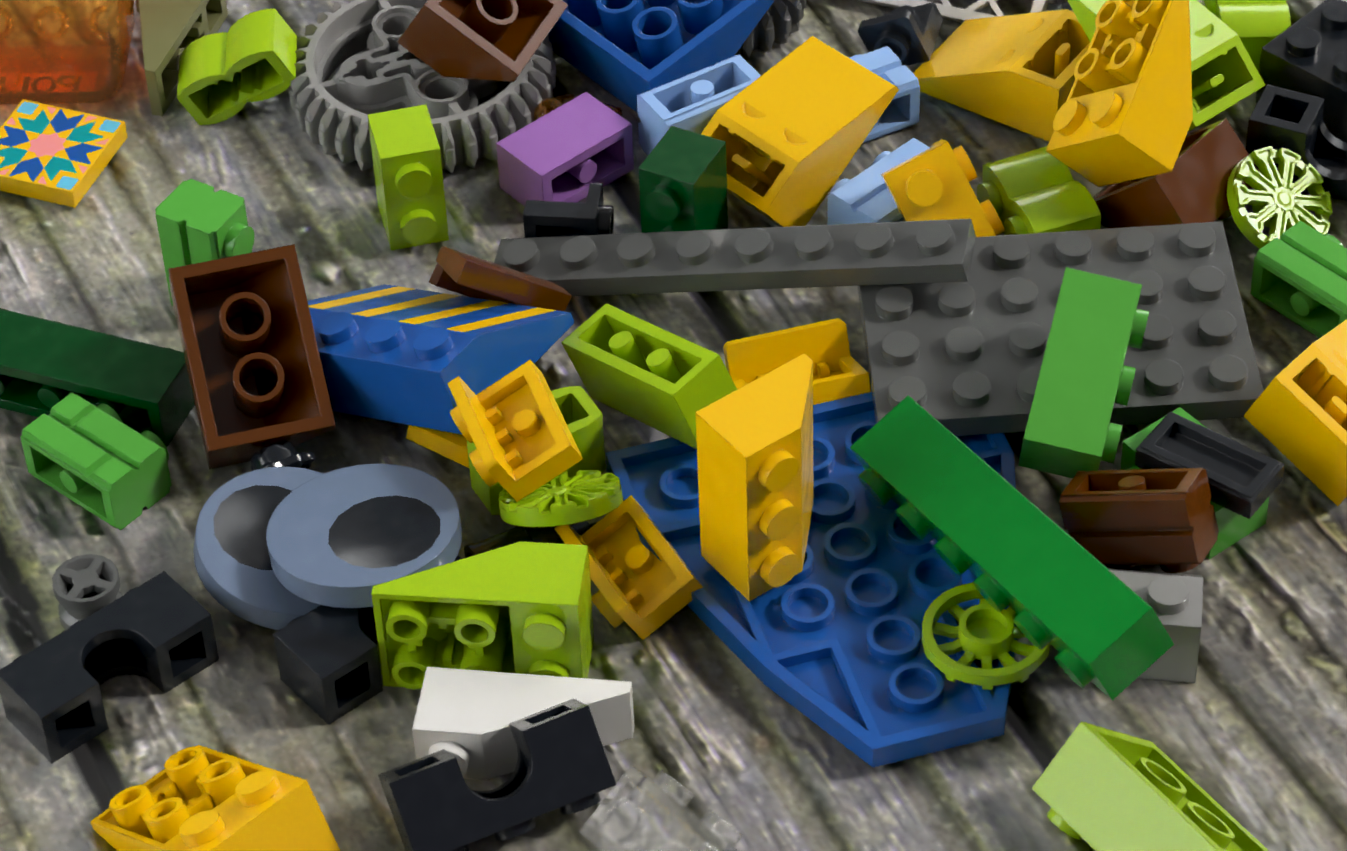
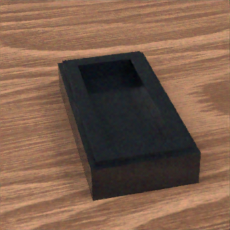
[1134,412,1285,519]

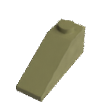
[135,0,228,116]

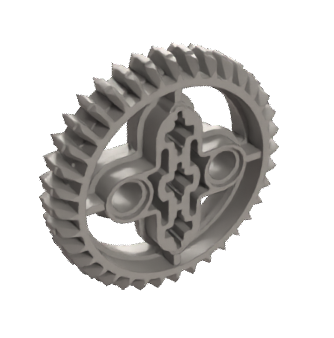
[288,0,556,173]

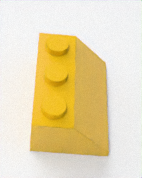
[696,353,814,601]

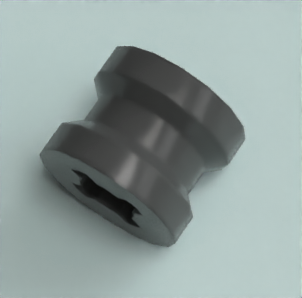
[52,554,123,630]

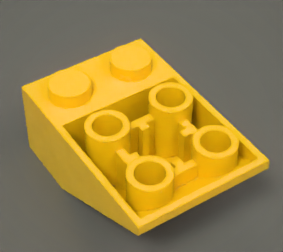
[1046,0,1193,187]
[913,9,1090,142]
[701,36,899,227]
[1244,319,1347,506]
[90,745,340,851]

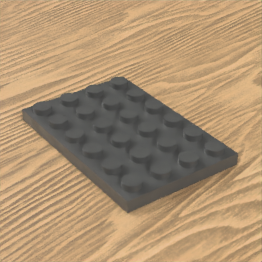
[857,221,1263,436]

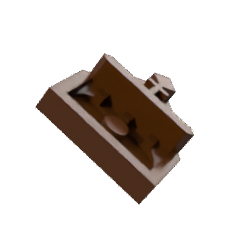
[429,246,572,311]

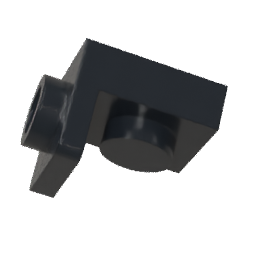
[858,2,943,66]
[523,183,614,238]

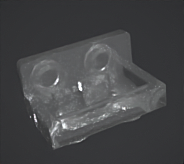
[579,764,743,851]

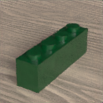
[0,308,195,448]

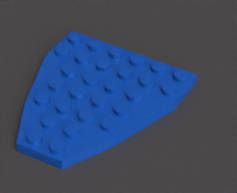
[605,392,1018,768]

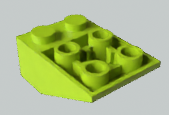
[1067,0,1265,131]
[371,541,594,689]

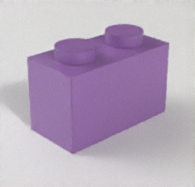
[496,92,634,206]

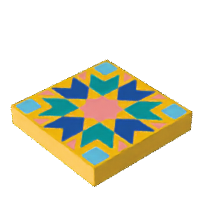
[0,99,128,208]

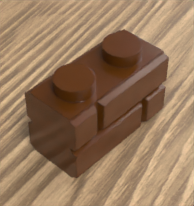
[1059,468,1219,573]

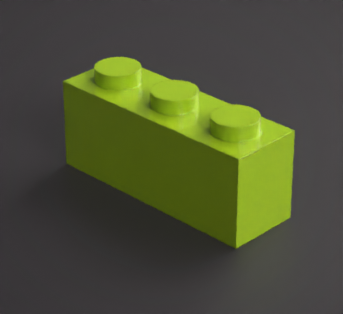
[561,303,737,449]

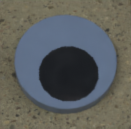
[266,464,462,608]
[193,467,324,630]

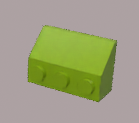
[1031,721,1269,851]

